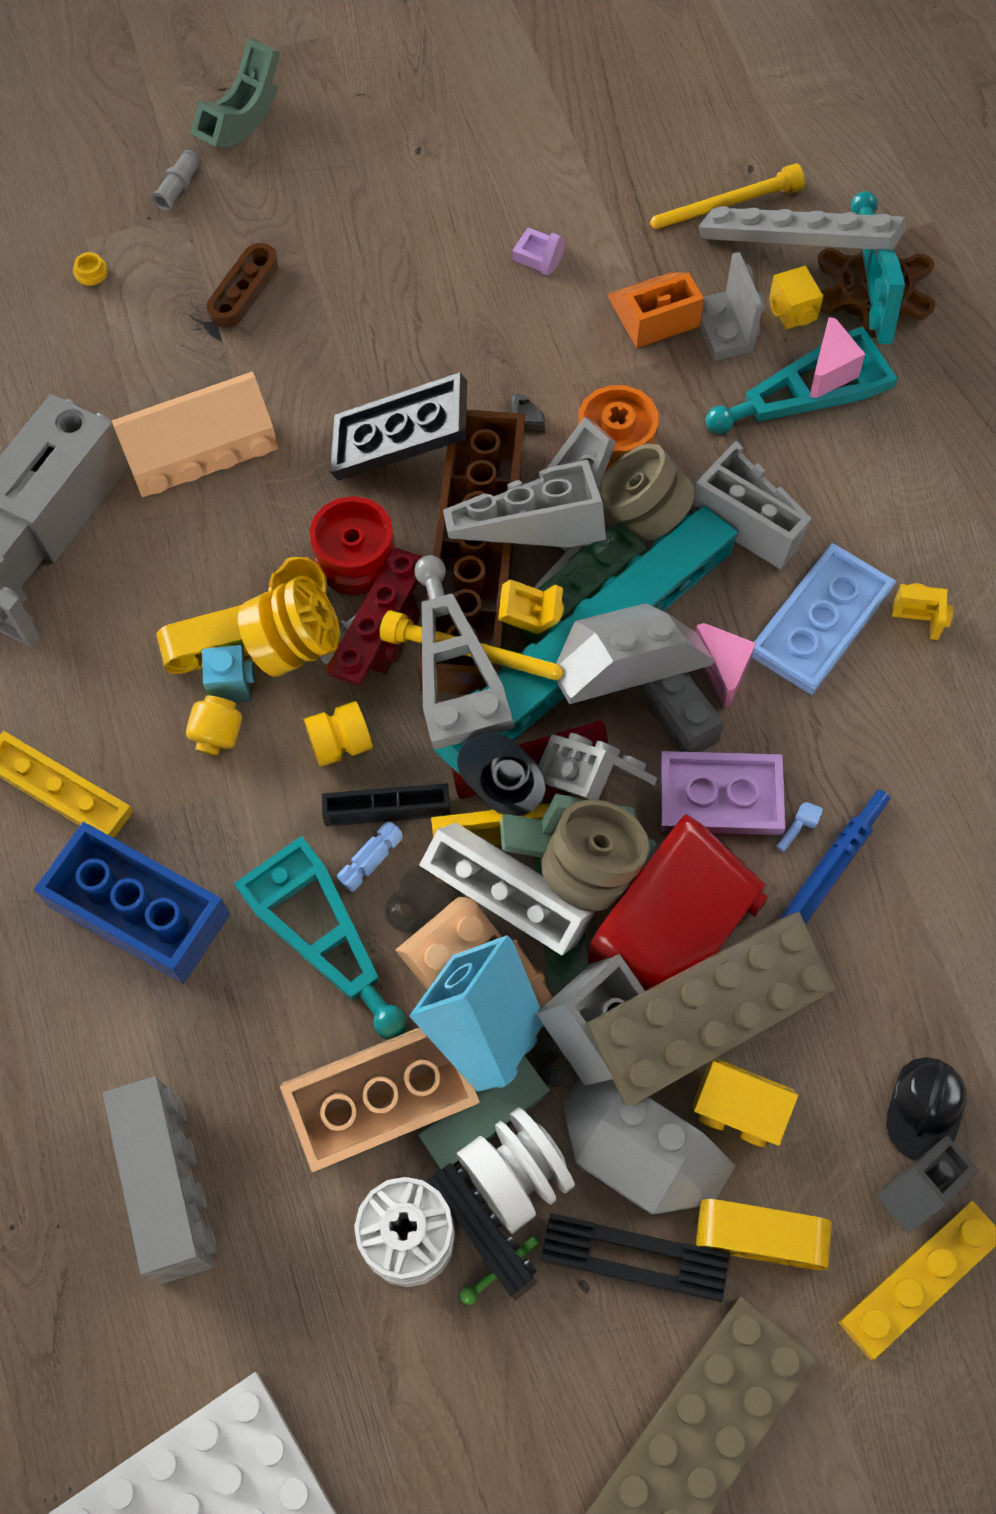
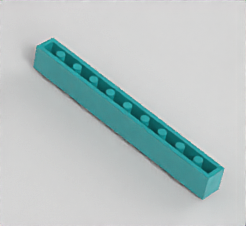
[433,505,738,774]

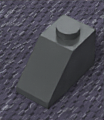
[877,1135,978,1233]

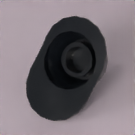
[457,733,546,816]
[886,1057,966,1160]

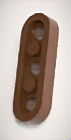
[207,243,278,328]

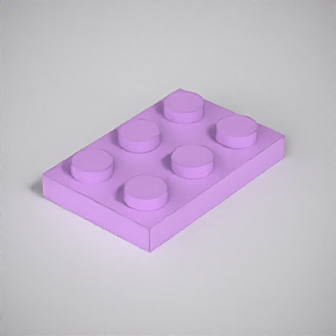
[660,751,785,835]

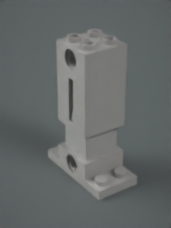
[0,394,129,648]

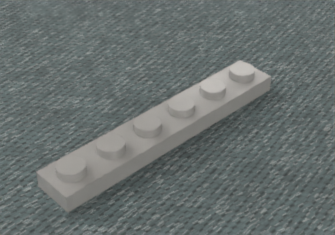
[698,206,906,250]

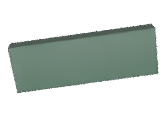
[418,1055,552,1169]

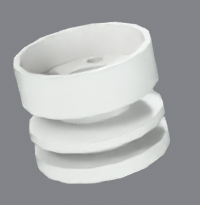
[456,1107,575,1234]
[354,1177,456,1287]

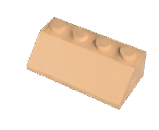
[112,371,278,498]
[280,1028,480,1173]

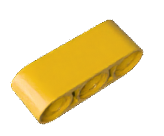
[156,605,249,674]
[696,1199,832,1270]

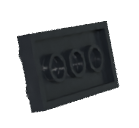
[330,372,467,481]

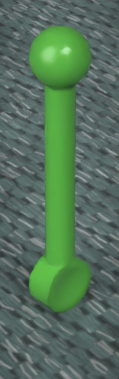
[460,1236,540,1305]

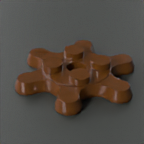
[818,248,935,338]

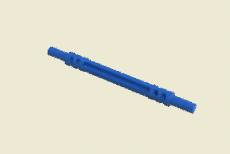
[778,790,891,925]

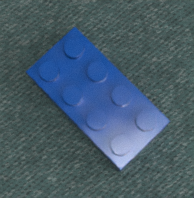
[33,821,230,985]

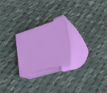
[512,228,566,276]

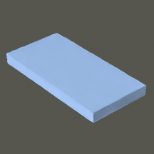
[752,543,897,696]

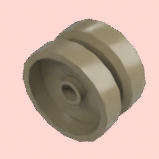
[598,443,695,543]
[541,799,650,911]

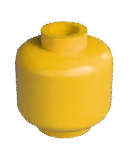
[186,695,242,756]

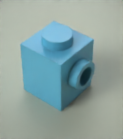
[202,645,255,703]

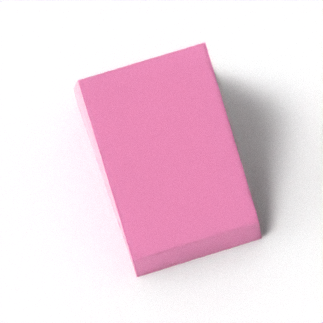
[810,317,865,398]
[696,623,756,708]

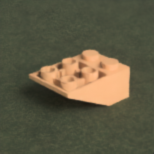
[395,897,502,990]

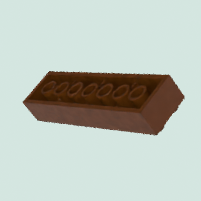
[418,410,525,694]

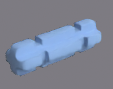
[337,821,403,892]

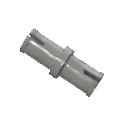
[152,150,201,211]

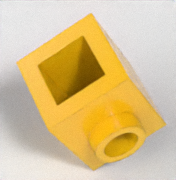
[769,265,823,329]

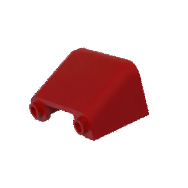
[588,814,769,991]

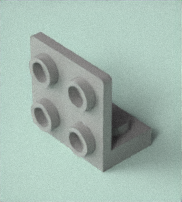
[699,252,765,361]
[538,733,657,800]

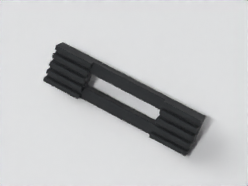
[541,1213,730,1302]

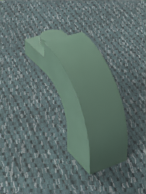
[190,38,281,147]

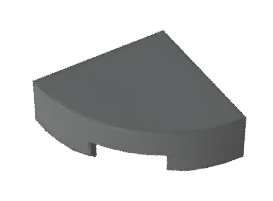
[511,393,545,433]

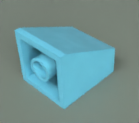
[409,935,543,1092]

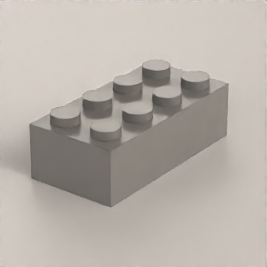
[102,1076,217,1285]

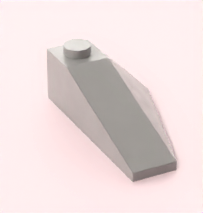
[443,460,606,547]

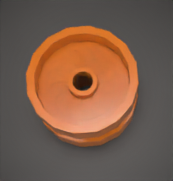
[578,385,659,477]

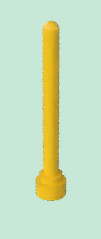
[650,163,805,229]
[380,610,563,680]

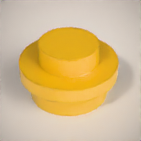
[73,252,108,286]

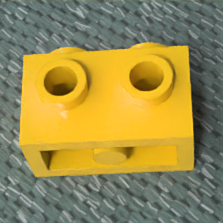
[692,1058,798,1148]

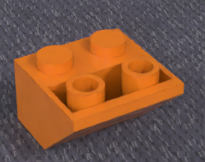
[608,272,704,349]

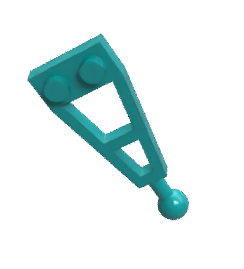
[850,191,905,344]
[705,326,898,435]
[233,836,407,1040]

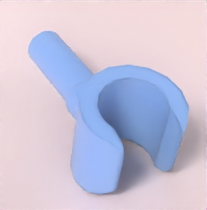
[776,802,823,852]

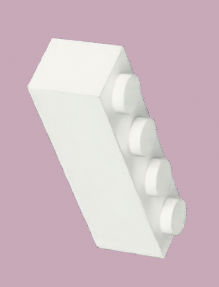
[419,823,596,955]

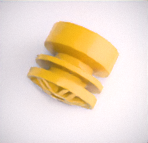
[237,576,341,677]

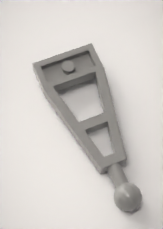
[414,555,515,750]

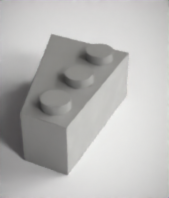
[688,441,812,570]

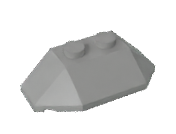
[556,603,714,704]
[562,1078,736,1215]

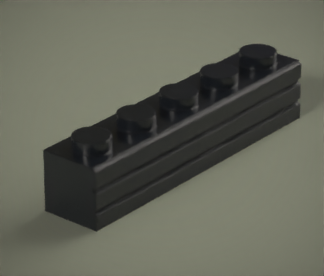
[321,783,451,826]
[428,1163,538,1301]

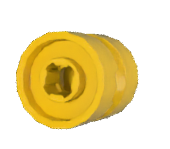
[303,701,373,767]

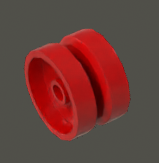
[309,496,395,595]

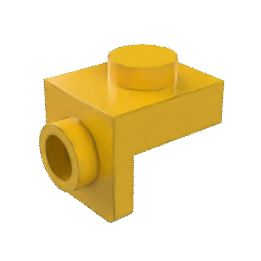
[498,579,564,634]
[892,583,953,640]

